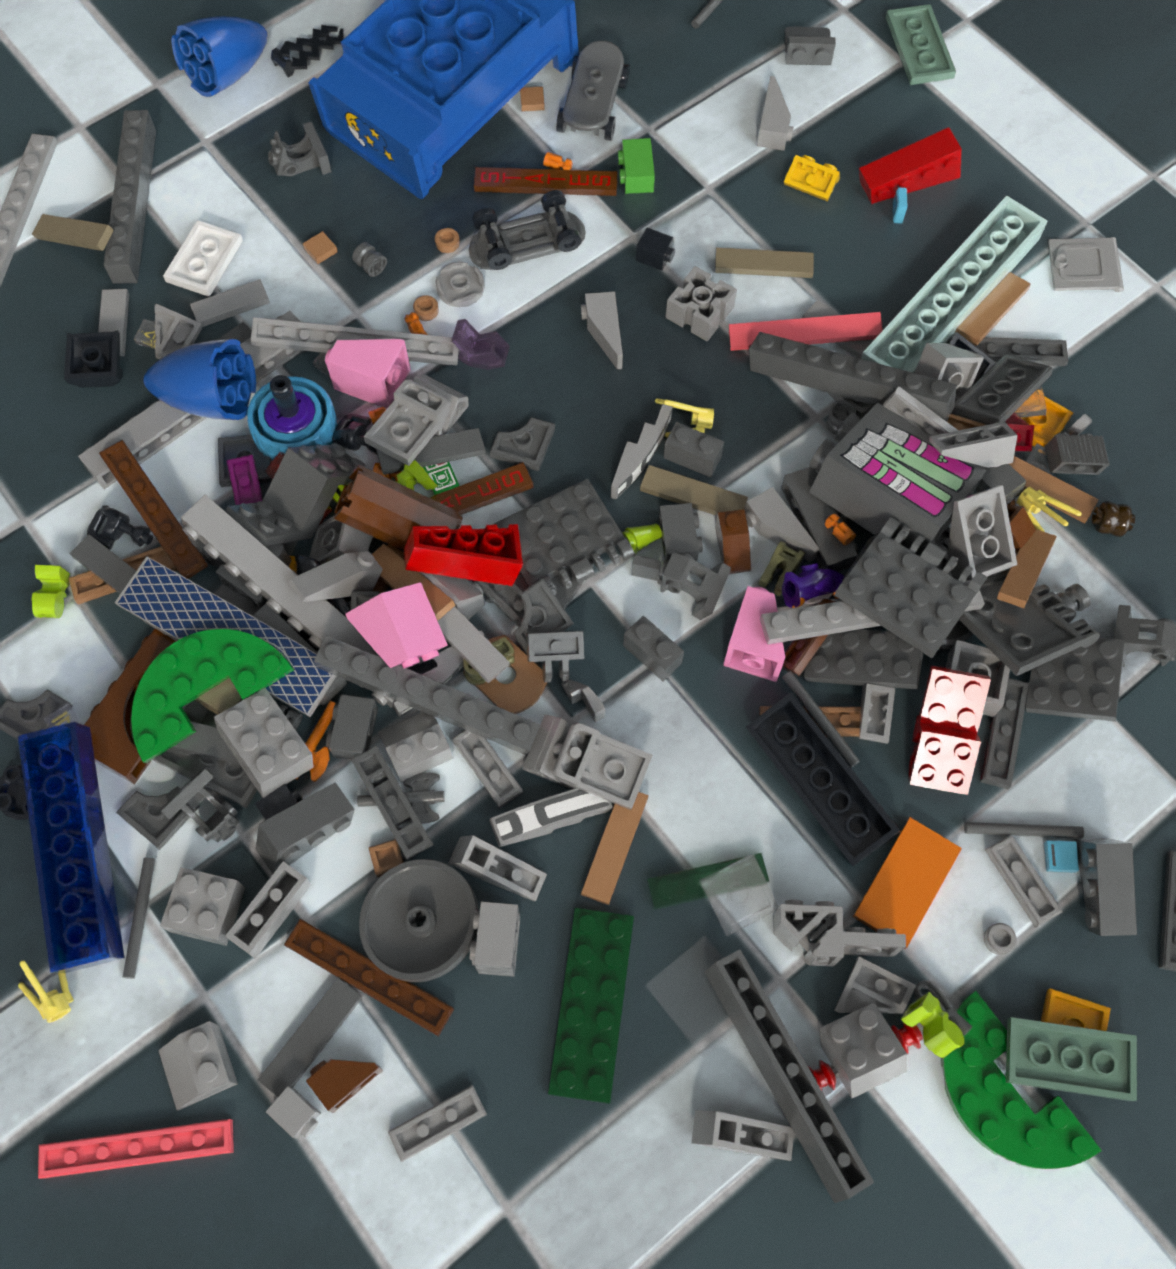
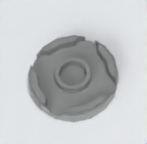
[435,262,485,308]

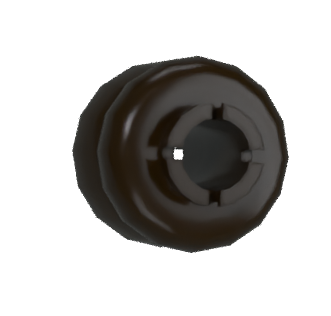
[1091,501,1135,537]

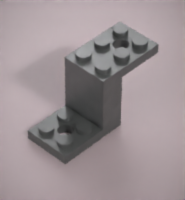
[225,443,366,546]

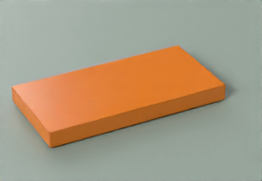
[853,817,962,949]

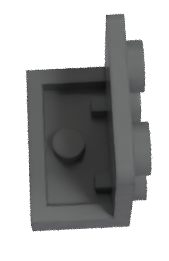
[785,27,836,65]
[213,564,268,616]

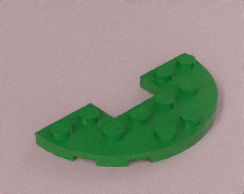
[131,629,295,763]
[941,991,1102,1169]

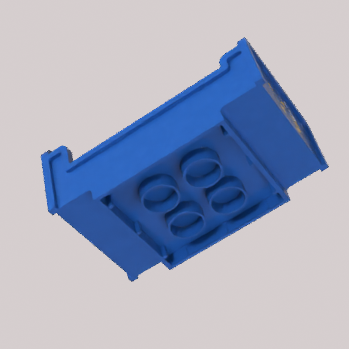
[308,0,579,199]

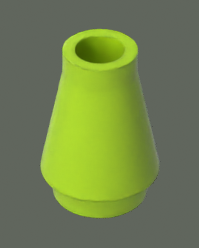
[622,523,662,553]

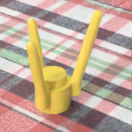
[655,398,714,437]
[1016,487,1082,532]
[18,944,74,1023]

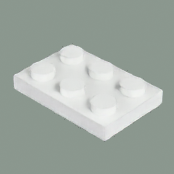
[163,220,243,297]

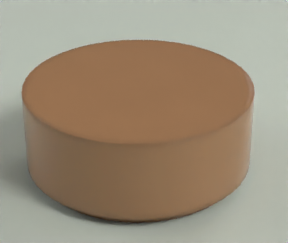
[435,228,460,253]
[413,295,439,321]

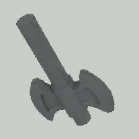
[357,772,445,823]

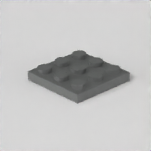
[1026,638,1125,722]

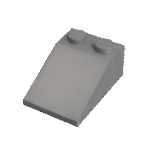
[948,485,1017,581]

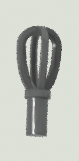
[914,980,972,1036]

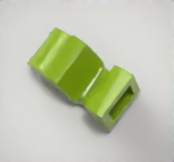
[395,460,438,490]
[31,565,70,619]
[901,992,964,1058]

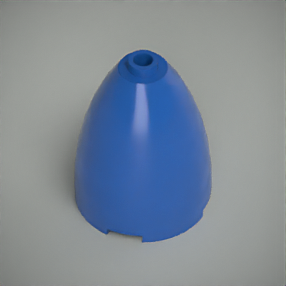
[172,16,268,97]
[144,339,256,420]

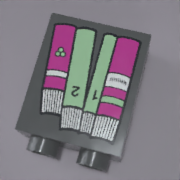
[809,402,987,557]

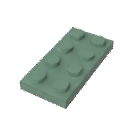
[885,4,956,85]
[1005,1017,1137,1101]

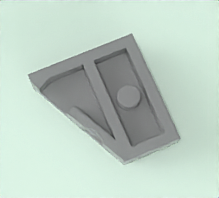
[155,304,202,359]
[834,957,916,1013]

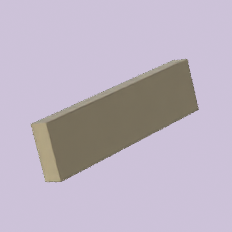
[32,214,114,251]
[715,248,814,278]
[640,465,748,516]

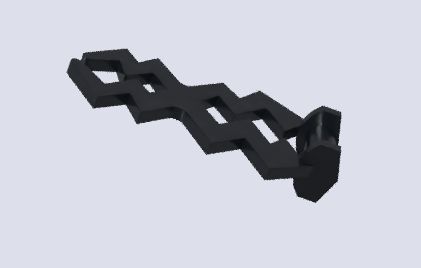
[271,25,344,77]

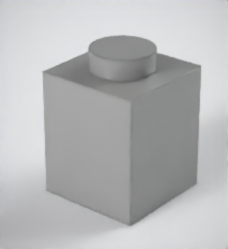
[266,1086,321,1139]

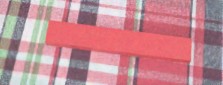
[729,312,883,351]
[38,1119,234,1179]

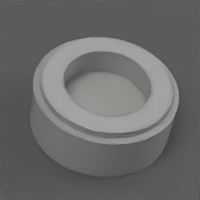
[1066,413,1092,435]
[984,923,1017,955]

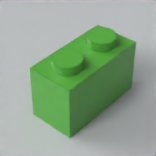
[618,138,655,194]

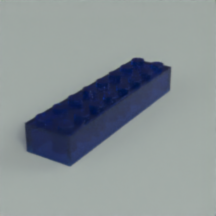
[18,721,125,973]

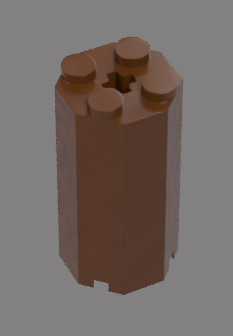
[334,464,463,550]

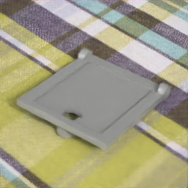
[1048,237,1124,292]

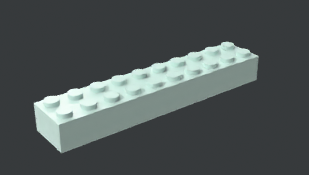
[861,196,1048,373]

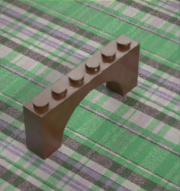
[70,629,176,785]

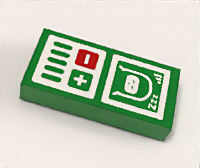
[422,462,459,495]

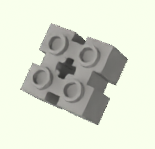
[666,266,737,342]

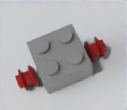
[808,1003,923,1098]

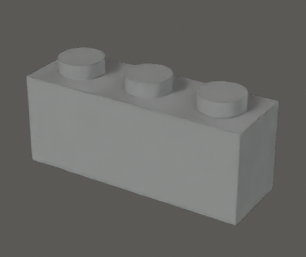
[225,861,312,959]

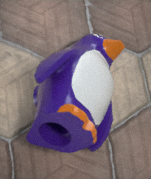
[782,563,844,608]

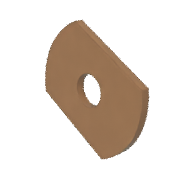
[463,635,547,714]

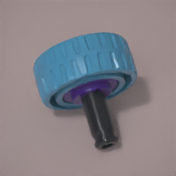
[247,375,338,464]

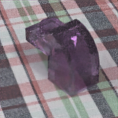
[451,319,510,370]

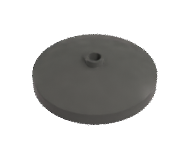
[359,859,479,982]

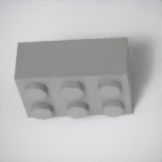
[214,688,314,798]

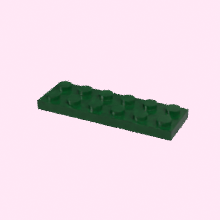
[548,908,634,1104]

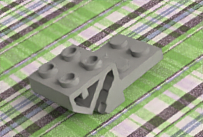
[364,375,469,466]
[523,715,653,810]
[773,900,906,967]

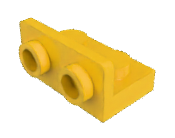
[784,155,840,202]

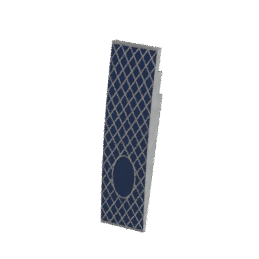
[115,557,336,717]

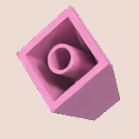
[325,339,411,409]
[345,582,447,669]
[723,586,785,682]

